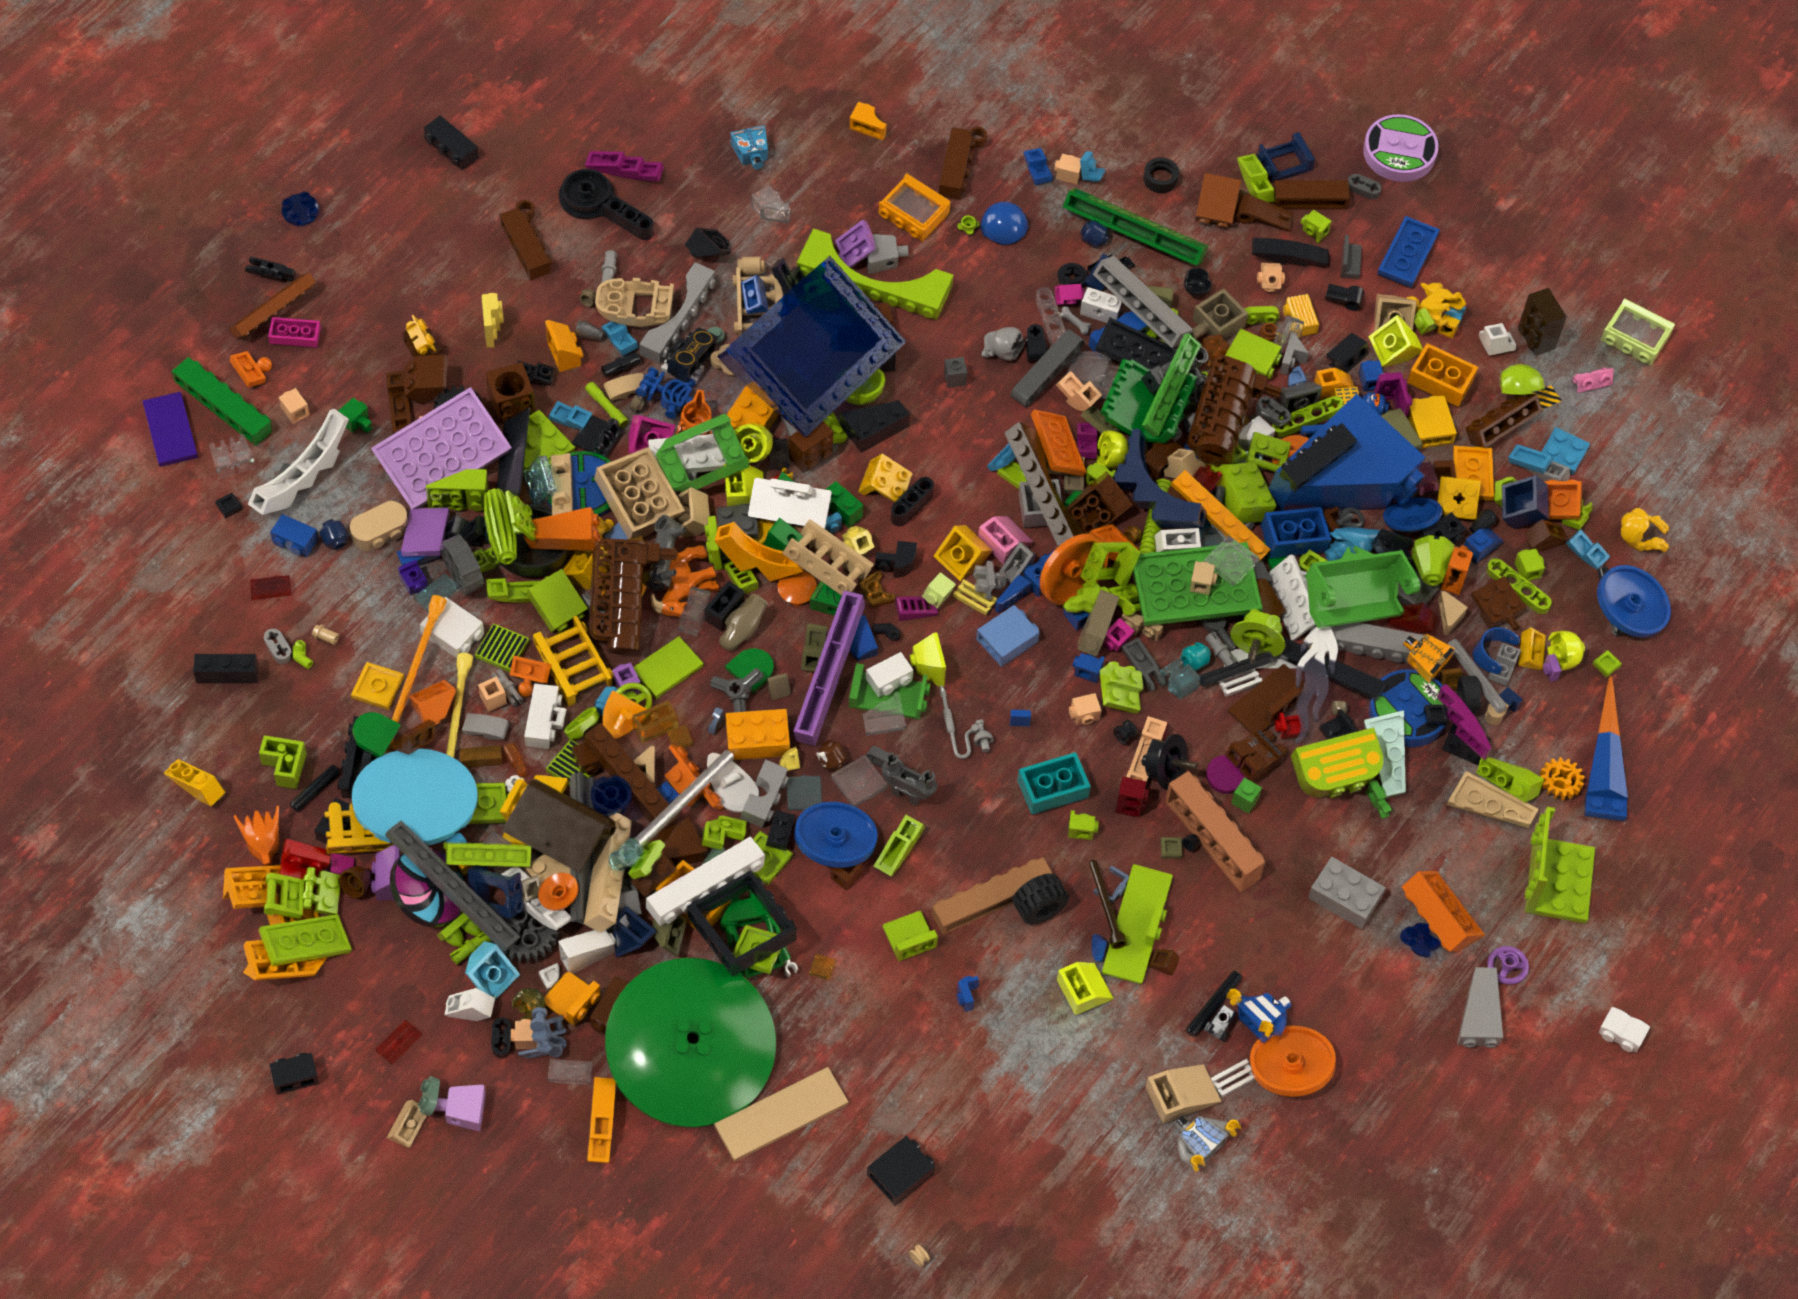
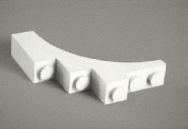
[248,409,349,515]

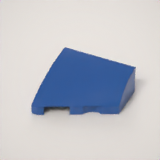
[829,615,878,661]

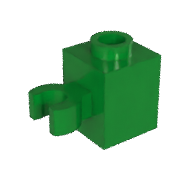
[338,397,373,434]

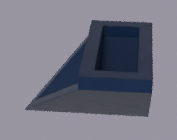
[613,906,656,958]

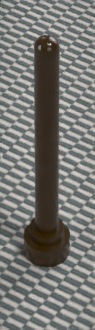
[1089,859,1128,949]

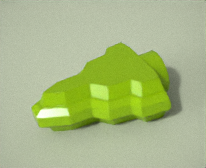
[1063,582,1109,613]

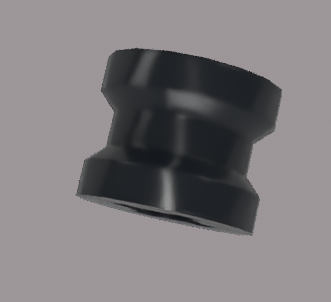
[1113,720,1138,745]

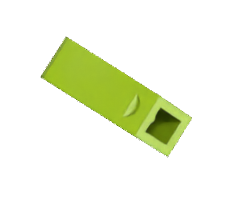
[1476,757,1544,803]

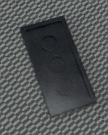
[1095,317,1177,370]

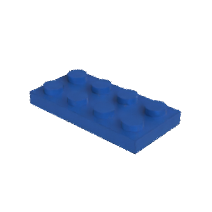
[1377,216,1440,288]

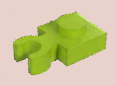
[1562,499,1592,530]

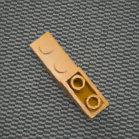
[587,1077,616,1164]

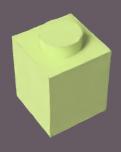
[922,572,956,609]

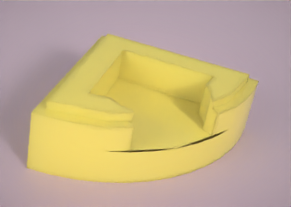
[779,747,800,771]

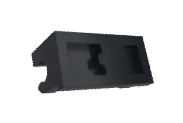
[1327,333,1368,373]

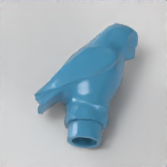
[1324,527,1380,561]

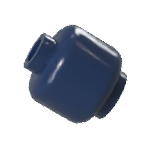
[1080,220,1109,248]
[319,519,349,550]

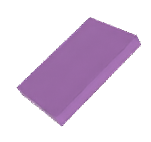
[401,508,450,557]

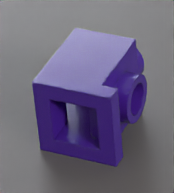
[398,559,428,596]

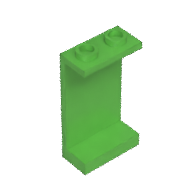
[849,663,931,720]

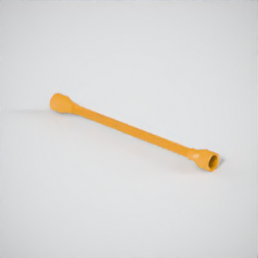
[375,595,447,758]

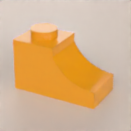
[849,102,887,140]

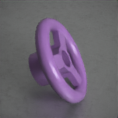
[1487,946,1529,985]

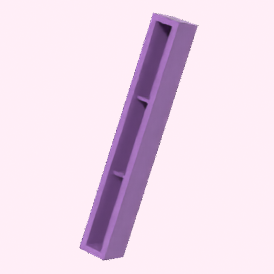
[794,591,865,746]

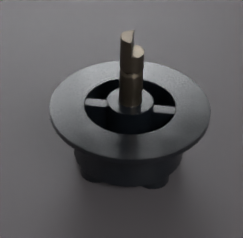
[1141,734,1199,791]

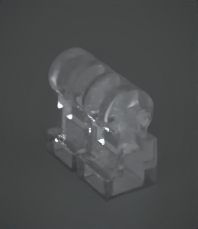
[209,434,255,479]

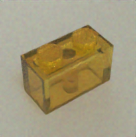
[632,700,678,743]

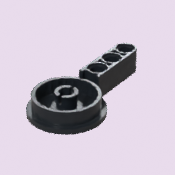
[559,169,654,240]

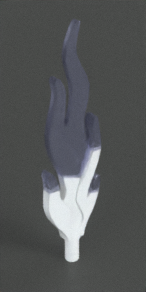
[1295,627,1338,744]

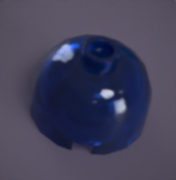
[591,775,632,817]

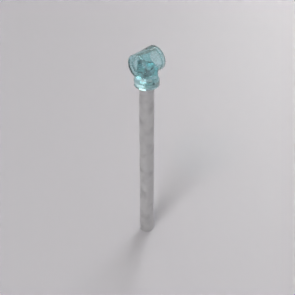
[609,750,734,871]

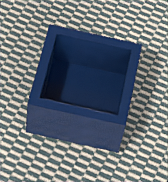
[1502,475,1549,529]

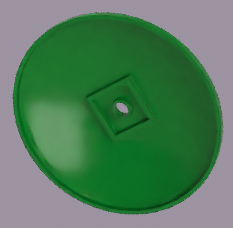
[605,958,776,1128]

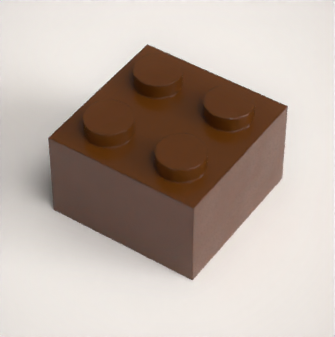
[788,416,834,473]

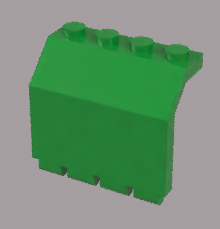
[1100,359,1197,443]

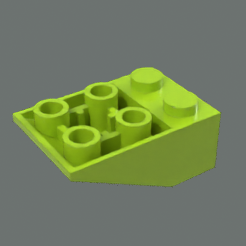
[426,469,489,511]

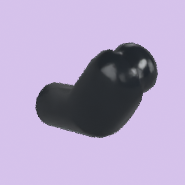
[873,623,901,641]

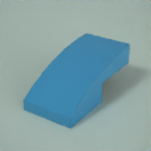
[602,321,639,356]
[548,401,592,430]
[1566,530,1610,570]

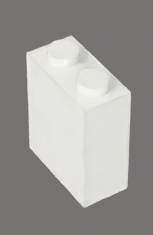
[420,597,484,658]

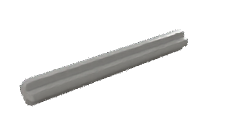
[1448,639,1506,713]

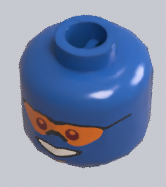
[1362,392,1389,415]

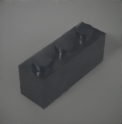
[424,115,479,170]
[193,654,259,683]

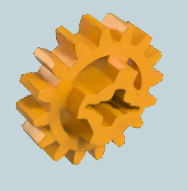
[1540,757,1585,800]

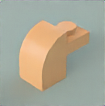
[1056,371,1102,411]

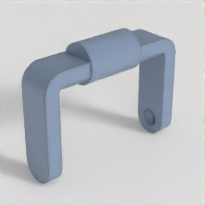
[1093,866,1129,903]

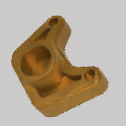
[860,571,895,607]

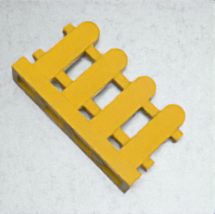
[324,802,394,854]

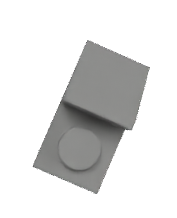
[1280,333,1309,375]

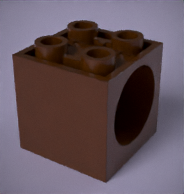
[485,362,536,424]

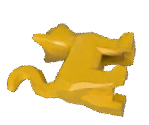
[1407,283,1466,327]

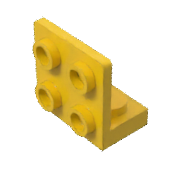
[858,454,912,503]

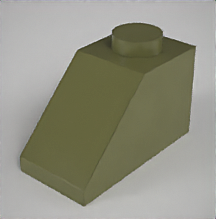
[652,914,687,956]

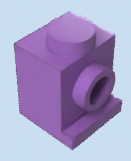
[612,662,641,694]

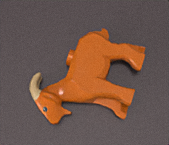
[650,545,719,617]

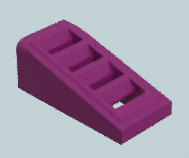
[895,597,938,621]

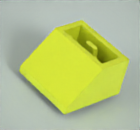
[724,464,764,507]
[1057,962,1113,1016]

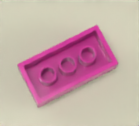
[268,317,321,347]

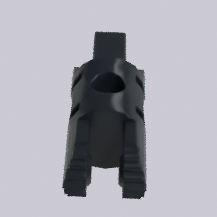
[245,256,295,282]

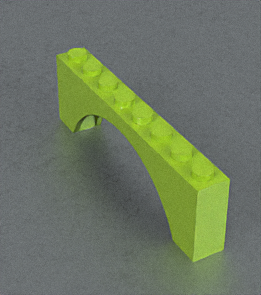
[797,228,954,320]

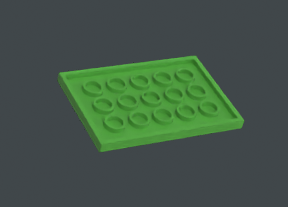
[1133,542,1263,626]

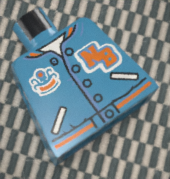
[731,125,768,169]

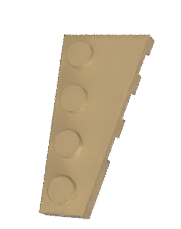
[1447,771,1539,828]

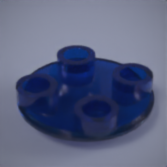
[282,191,319,226]

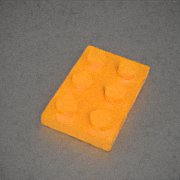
[1452,446,1494,501]

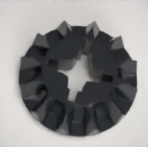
[1057,263,1087,285]

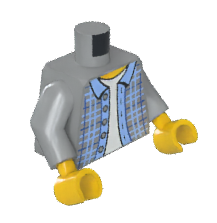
[1174,1116,1241,1172]

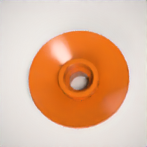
[538,873,579,911]

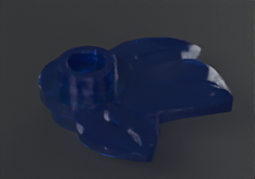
[1400,923,1441,957]

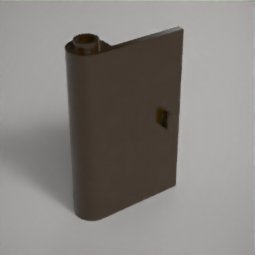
[502,779,616,873]

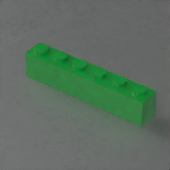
[172,357,272,446]

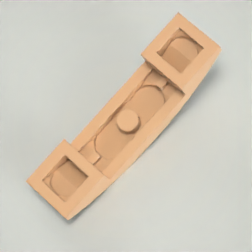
[1126,716,1167,783]

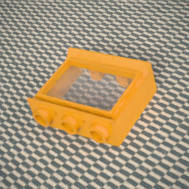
[878,173,950,242]

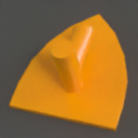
[602,690,647,739]

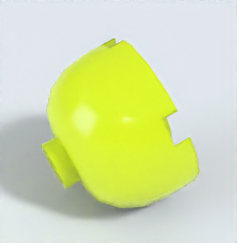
[1096,430,1129,469]
[1547,631,1585,671]

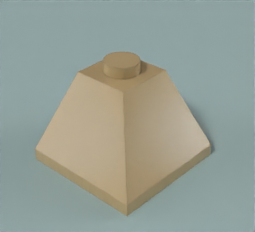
[1374,294,1416,332]

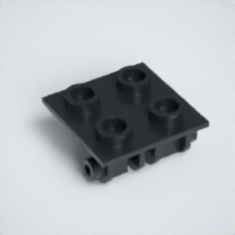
[572,415,624,458]

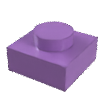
[1543,654,1562,682]

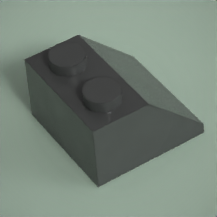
[1273,381,1322,417]

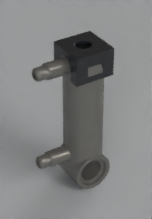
[1141,346,1209,394]
[642,514,686,592]

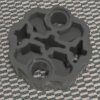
[440,534,484,596]

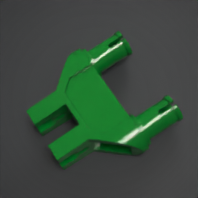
[720,890,781,948]

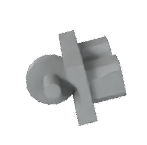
[973,561,1006,600]

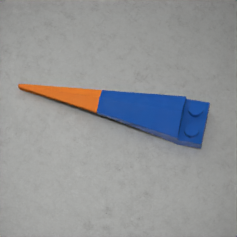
[1584,676,1628,821]

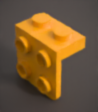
[544,972,601,1026]

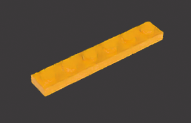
[1171,470,1271,563]

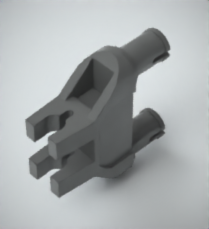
[882,752,937,806]

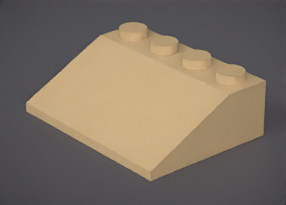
[594,447,685,539]

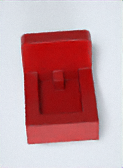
[1275,712,1306,739]

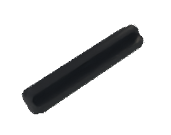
[290,765,340,812]

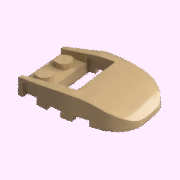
[595,278,674,327]

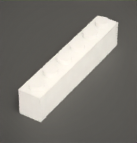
[646,836,765,926]

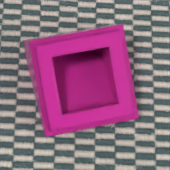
[331,854,355,875]

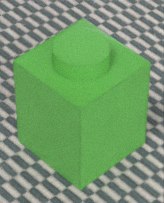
[1231,777,1262,814]

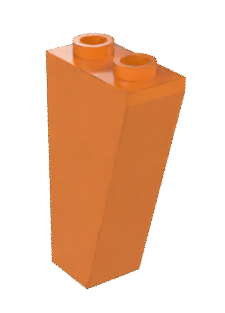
[523,507,600,551]

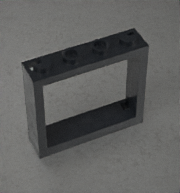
[686,870,798,977]

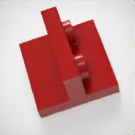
[279,839,331,889]

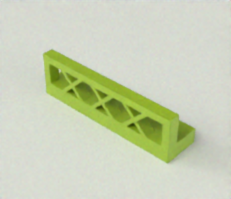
[443,842,531,867]

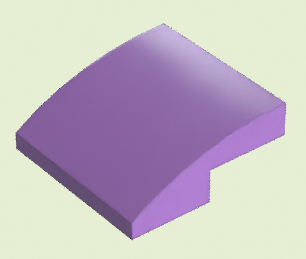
[835,220,876,268]

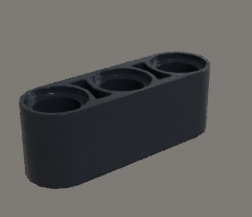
[891,477,934,527]

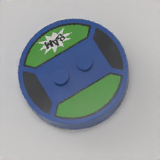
[1369,669,1449,747]

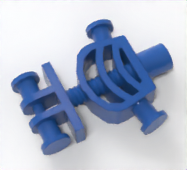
[636,367,695,419]

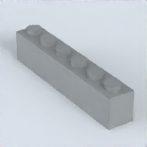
[1093,256,1193,348]
[1309,622,1424,663]

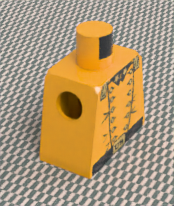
[1403,634,1455,683]

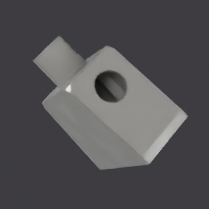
[866,234,908,274]

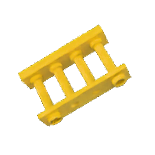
[533,616,614,707]

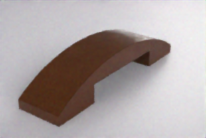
[386,371,411,434]

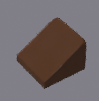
[1149,948,1179,975]

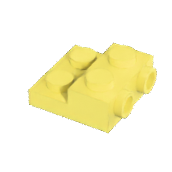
[482,293,504,348]

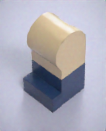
[1485,687,1523,725]

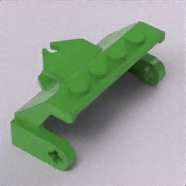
[1305,546,1420,629]

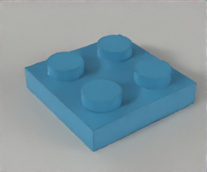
[1542,427,1590,475]

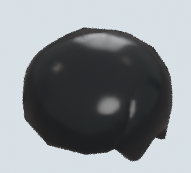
[1183,267,1212,297]

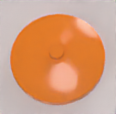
[1040,534,1109,605]
[1250,1026,1336,1097]

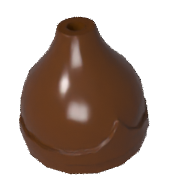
[339,866,372,898]

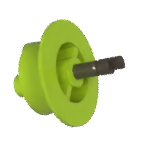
[1230,609,1285,664]

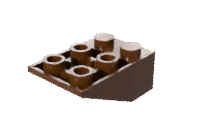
[1066,471,1133,534]

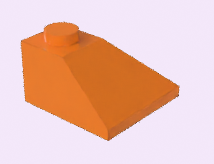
[408,680,456,725]

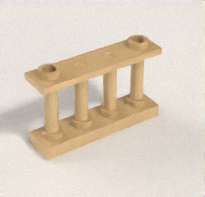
[733,267,784,341]
[782,519,874,595]

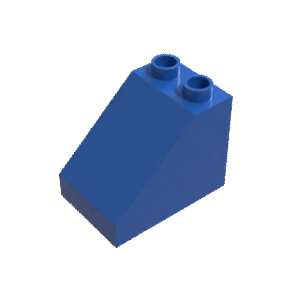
[1269,394,1426,511]

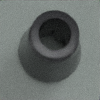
[1469,508,1498,534]

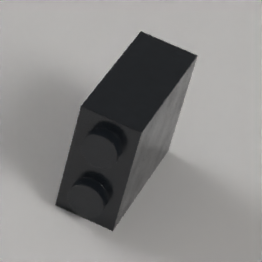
[867,1135,935,1206]

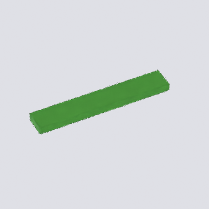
[1142,333,1201,437]

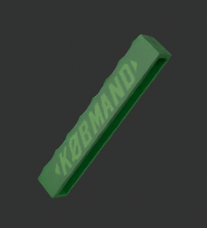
[1063,188,1209,266]

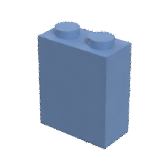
[976,605,1040,667]

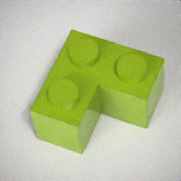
[259,735,307,789]

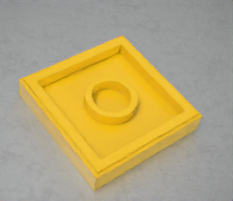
[351,662,405,710]

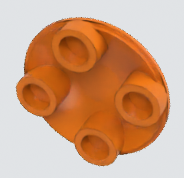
[778,571,817,607]

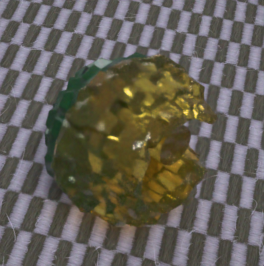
[511,988,545,1020]

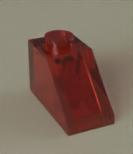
[1387,602,1437,634]

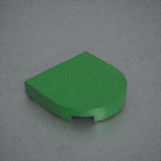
[725,648,774,694]
[352,712,401,758]

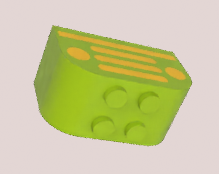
[1291,727,1383,798]

